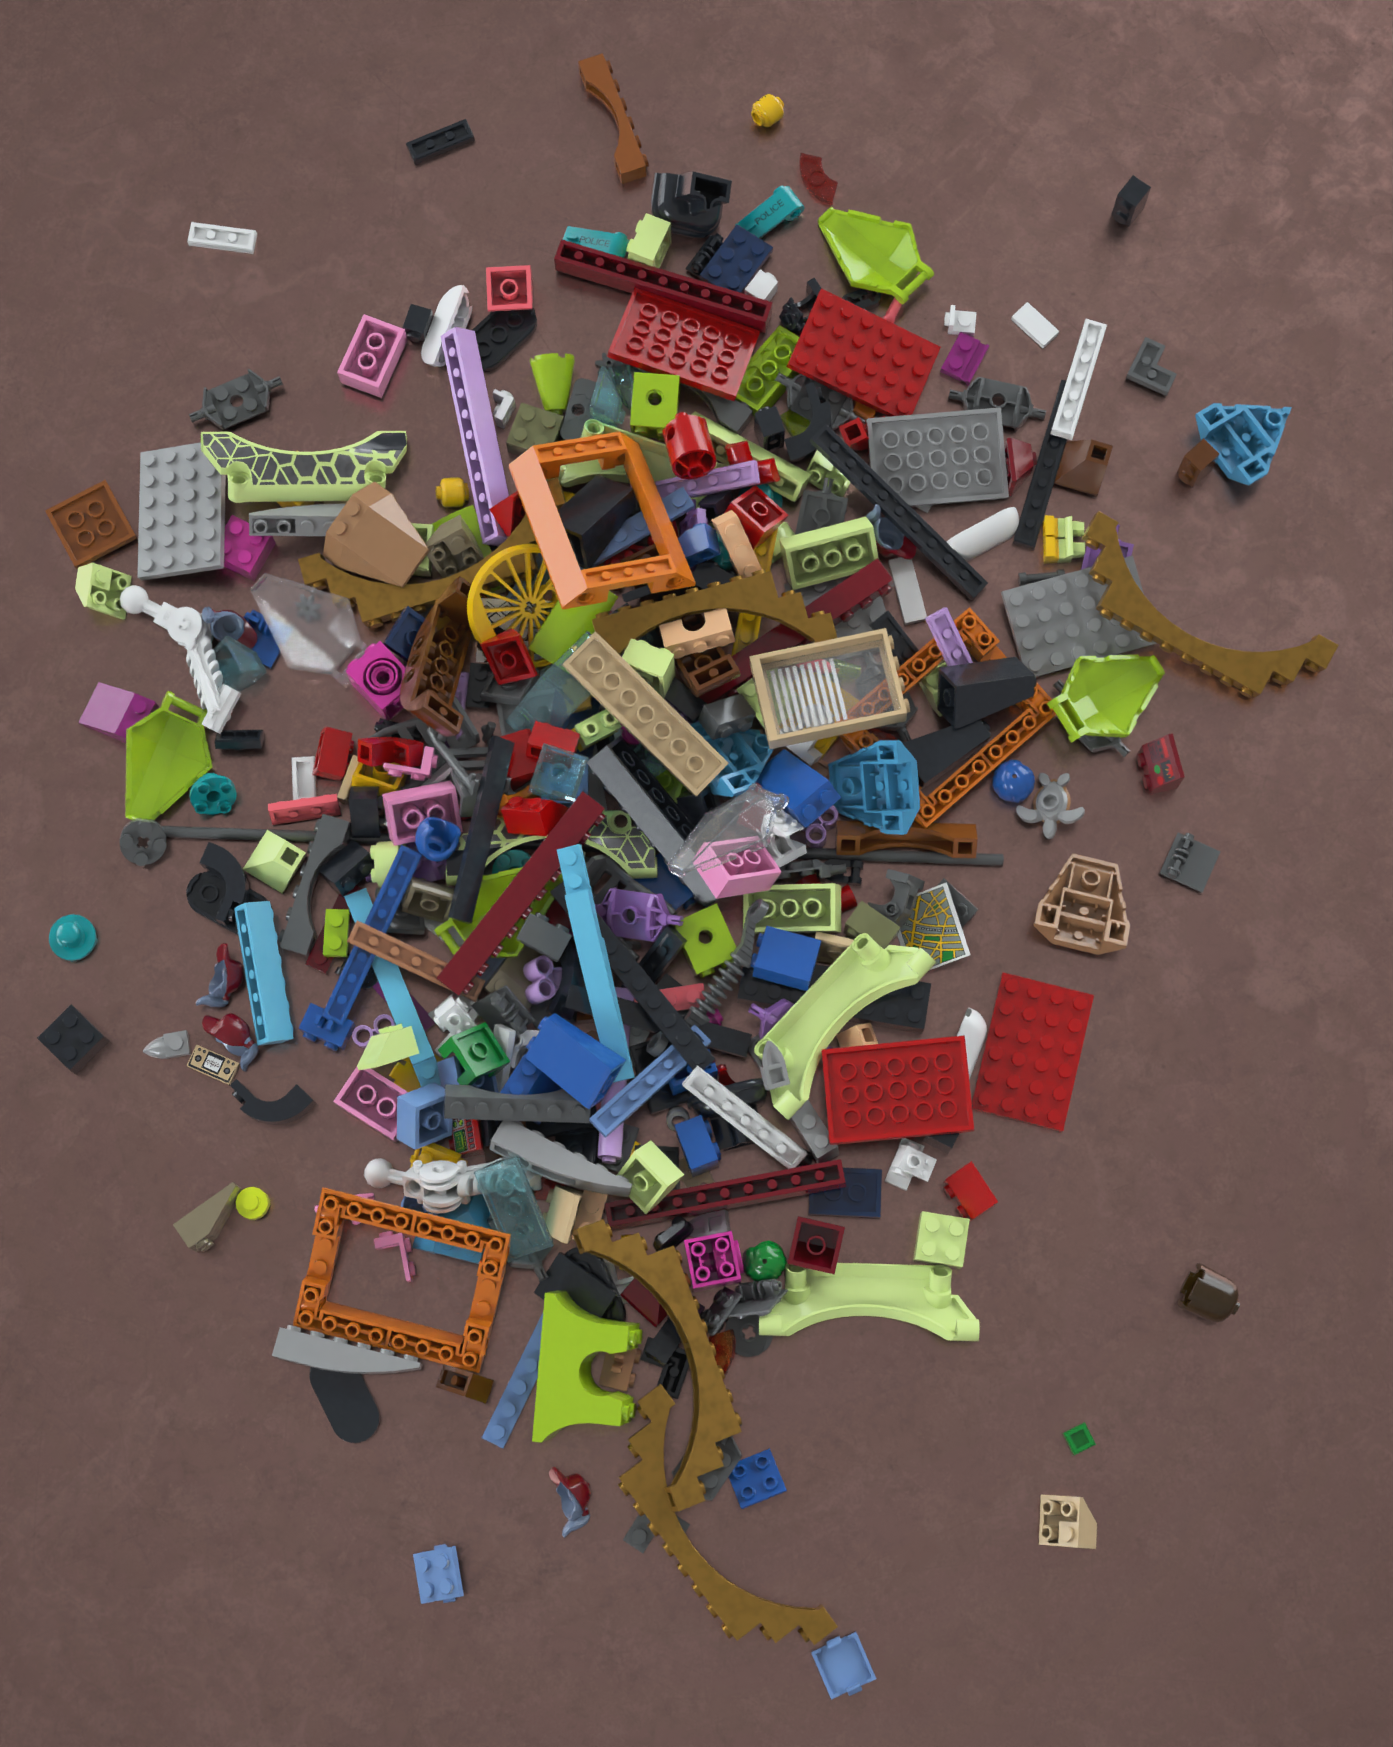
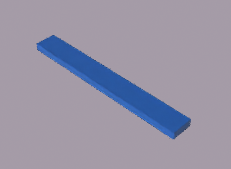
[321,845,423,1026]

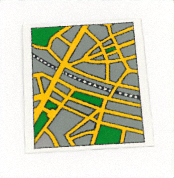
[890,882,970,970]

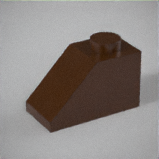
[436,1364,494,1404]

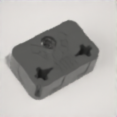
[560,378,618,441]

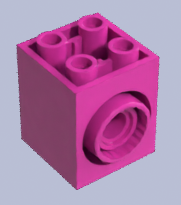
[346,641,406,720]
[684,1231,744,1292]

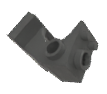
[868,869,925,927]

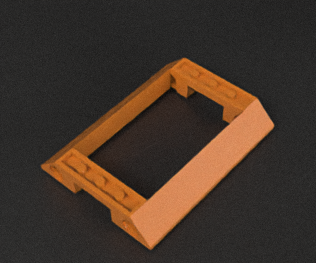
[509,432,696,610]
[835,607,1056,828]
[292,1187,511,1373]

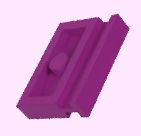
[940,332,989,386]

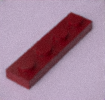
[305,885,368,975]

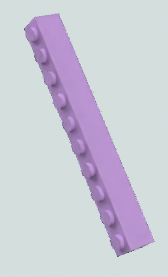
[440,327,509,546]

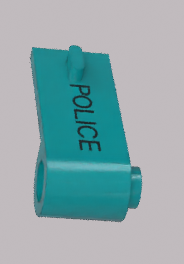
[735,185,805,238]
[562,226,629,258]

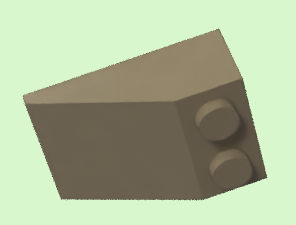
[482,945,560,1010]
[173,1182,243,1252]

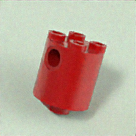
[662,412,716,480]

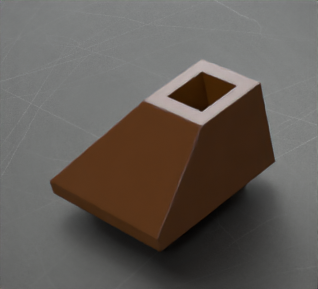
[1054,439,1113,496]

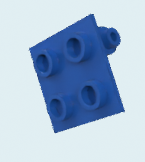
[231,610,293,668]
[729,1448,787,1509]

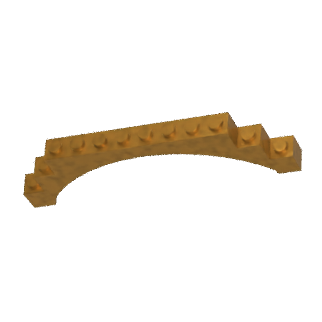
[298,478,566,628]
[1082,511,1339,698]
[562,569,837,714]
[572,1219,742,1512]
[618,1384,838,1645]

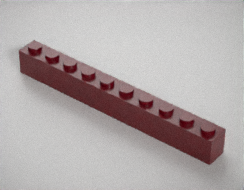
[554,239,773,333]
[699,558,894,704]
[436,791,606,997]
[605,1159,846,1231]

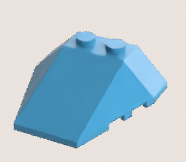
[828,740,920,835]

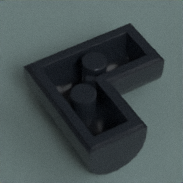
[640,1337,689,1399]

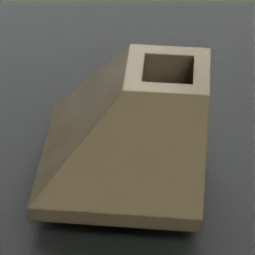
[426,515,484,578]

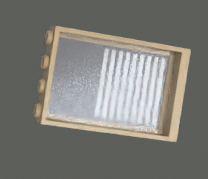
[749,628,910,750]

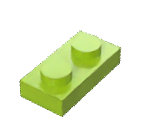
[323,909,350,957]

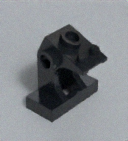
[779,278,821,334]

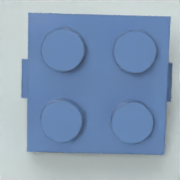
[413,1544,464,1604]
[811,1632,876,1700]

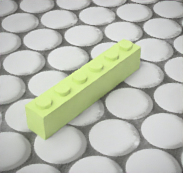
[691,411,812,502]

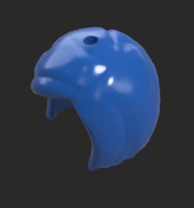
[992,760,1035,803]
[415,817,461,862]

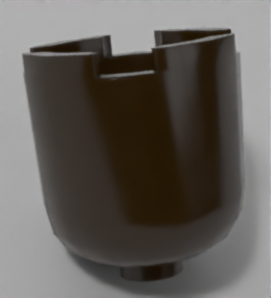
[1178,1263,1240,1322]

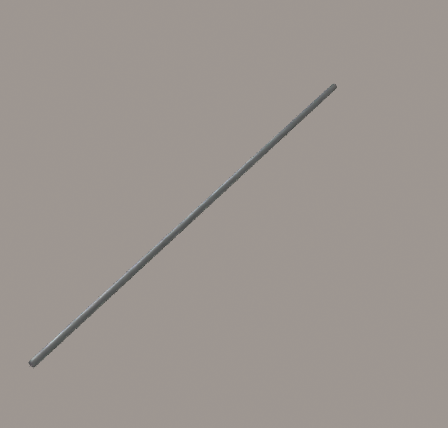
[162,826,1004,866]

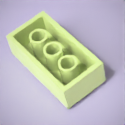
[779,517,879,590]
[743,883,841,934]

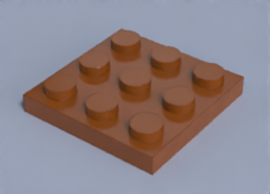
[45,480,137,569]

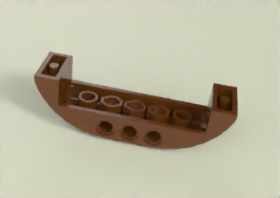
[621,544,741,697]
[400,576,490,737]

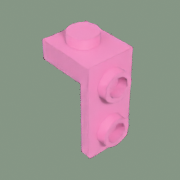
[383,746,439,781]
[374,1231,416,1283]

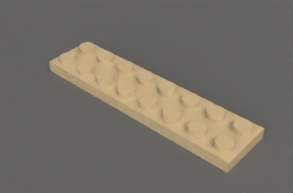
[562,631,728,796]

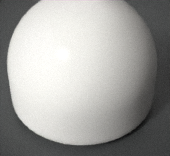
[666,1107,690,1131]

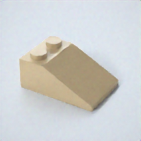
[540,1184,584,1244]

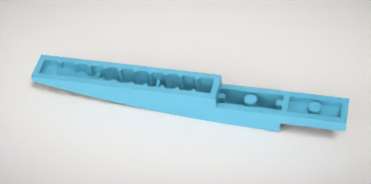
[557,844,635,1083]
[344,888,441,1087]

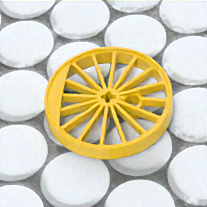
[467,544,558,668]

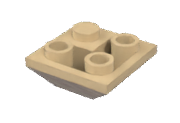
[1039,1495,1097,1549]

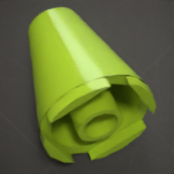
[530,353,575,416]

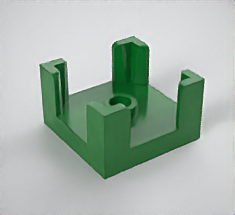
[438,1022,510,1086]

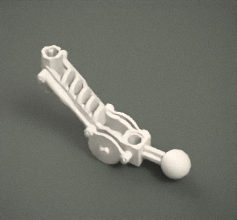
[120,585,242,734]
[364,1157,542,1213]

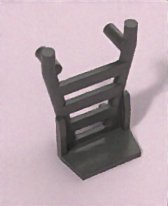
[368,696,480,790]
[427,721,515,817]
[586,854,677,961]

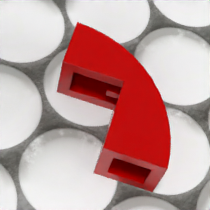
[839,415,885,450]
[357,737,424,767]

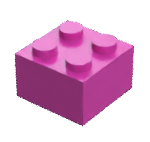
[224,515,276,581]

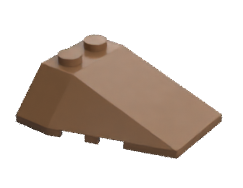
[323,482,430,588]
[1034,853,1130,955]

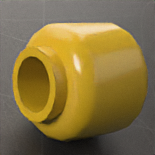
[751,94,784,128]
[435,477,469,507]

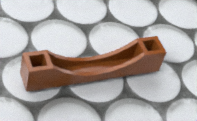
[578,53,649,184]
[836,821,978,858]

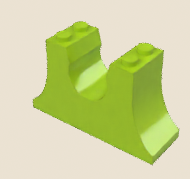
[532,1290,643,1443]

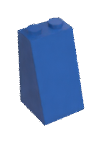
[754,749,841,828]
[525,1013,626,1109]

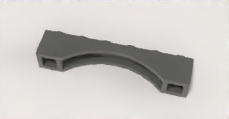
[627,364,752,435]
[278,814,351,957]
[444,1084,591,1123]

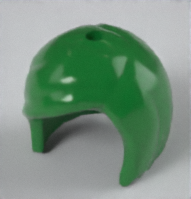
[743,1241,787,1282]

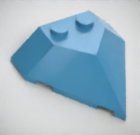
[1195,403,1292,486]
[690,722,774,797]
[412,1192,497,1264]

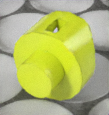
[236,1187,270,1220]

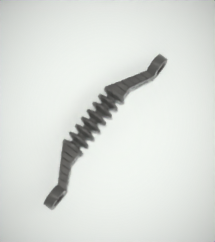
[646,899,769,1057]

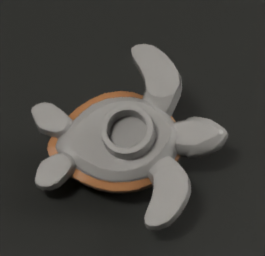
[1016,773,1085,839]

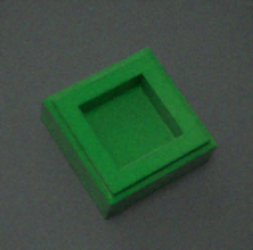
[1062,1422,1096,1455]

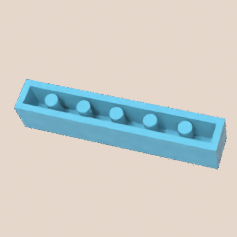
[234,901,294,1046]

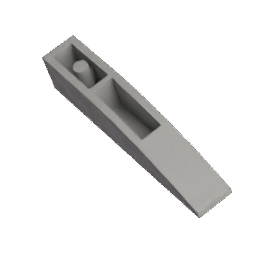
[249,504,345,536]
[748,1034,839,1163]
[490,1120,632,1197]
[272,1325,423,1374]

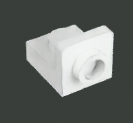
[944,305,976,336]
[492,389,516,429]

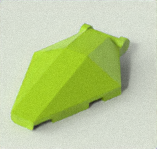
[818,207,934,305]
[1047,654,1165,743]
[125,691,213,820]
[434,867,563,958]

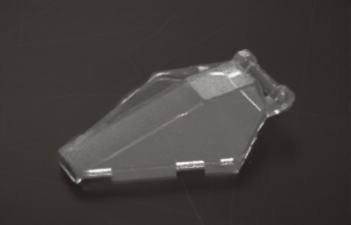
[250,573,368,687]
[667,783,789,878]

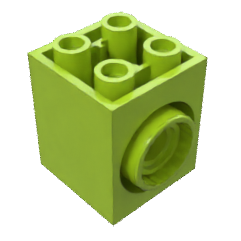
[630,372,680,443]
[672,903,737,978]

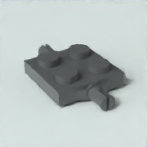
[795,478,848,535]

